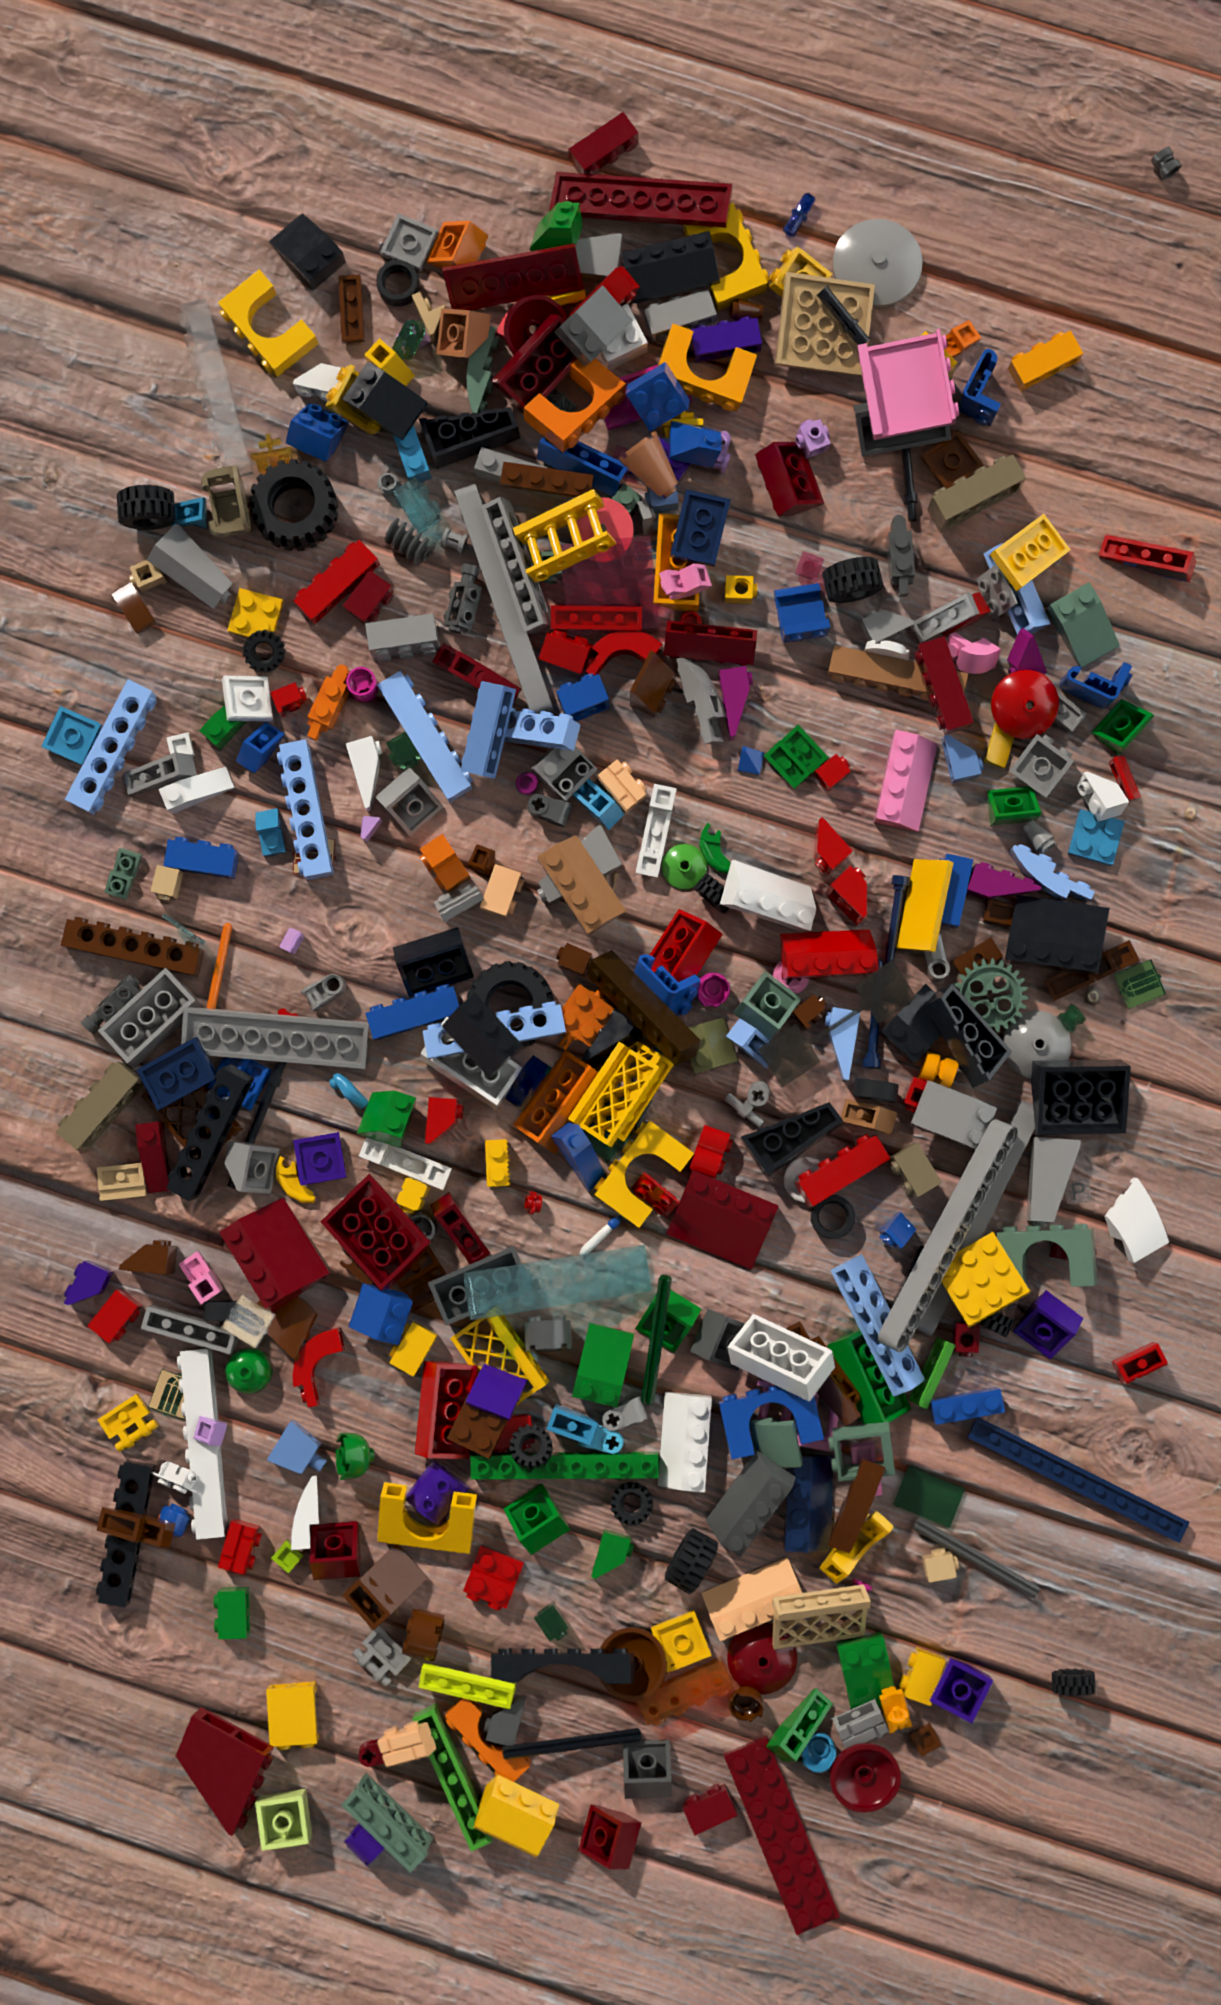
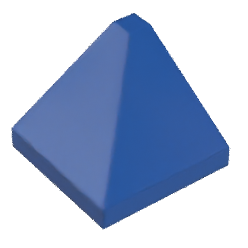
[737,746,764,775]

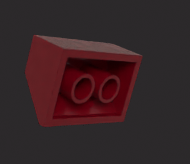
[755,442,824,516]

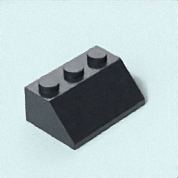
[393,927,474,998]
[442,992,524,1078]

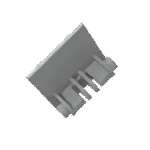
[976,565,1018,620]

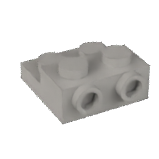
[1009,733,1074,798]

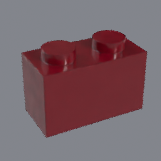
[343,570,394,625]
[682,1784,738,1836]

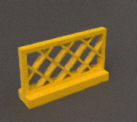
[593,1041,673,1142]
[568,1042,663,1147]
[450,1305,550,1405]

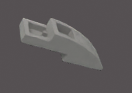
[677,658,726,744]

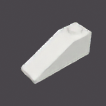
[346,736,383,812]
[159,767,235,814]

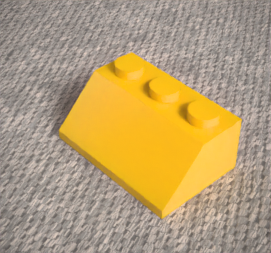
[473,1774,560,1857]

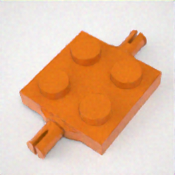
[558,984,614,1050]

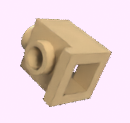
[129,560,168,592]

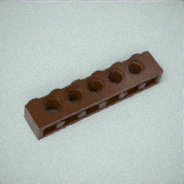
[61,916,204,977]

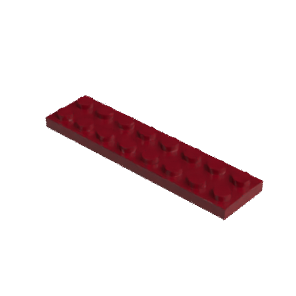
[549,172,733,228]
[723,1736,840,1935]

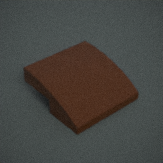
[397,1245,447,1311]

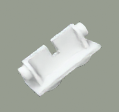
[151,1462,198,1494]

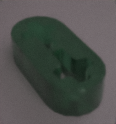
[392,319,425,360]

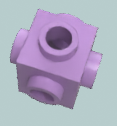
[795,419,831,459]

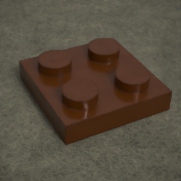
[920,430,984,489]
[447,1396,508,1459]

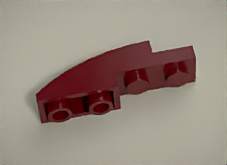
[432,642,522,703]

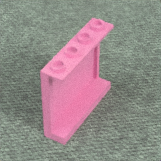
[858,328,959,440]

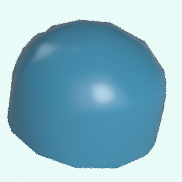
[801,1732,837,1773]

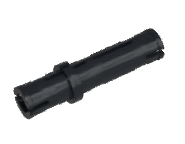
[816,286,870,346]

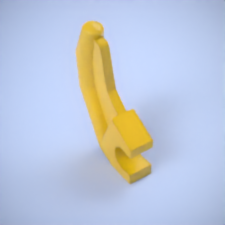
[276,1156,316,1203]

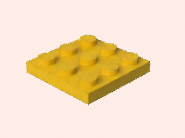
[941,1232,1030,1328]

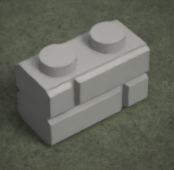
[832,1699,889,1749]

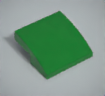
[764,724,830,789]

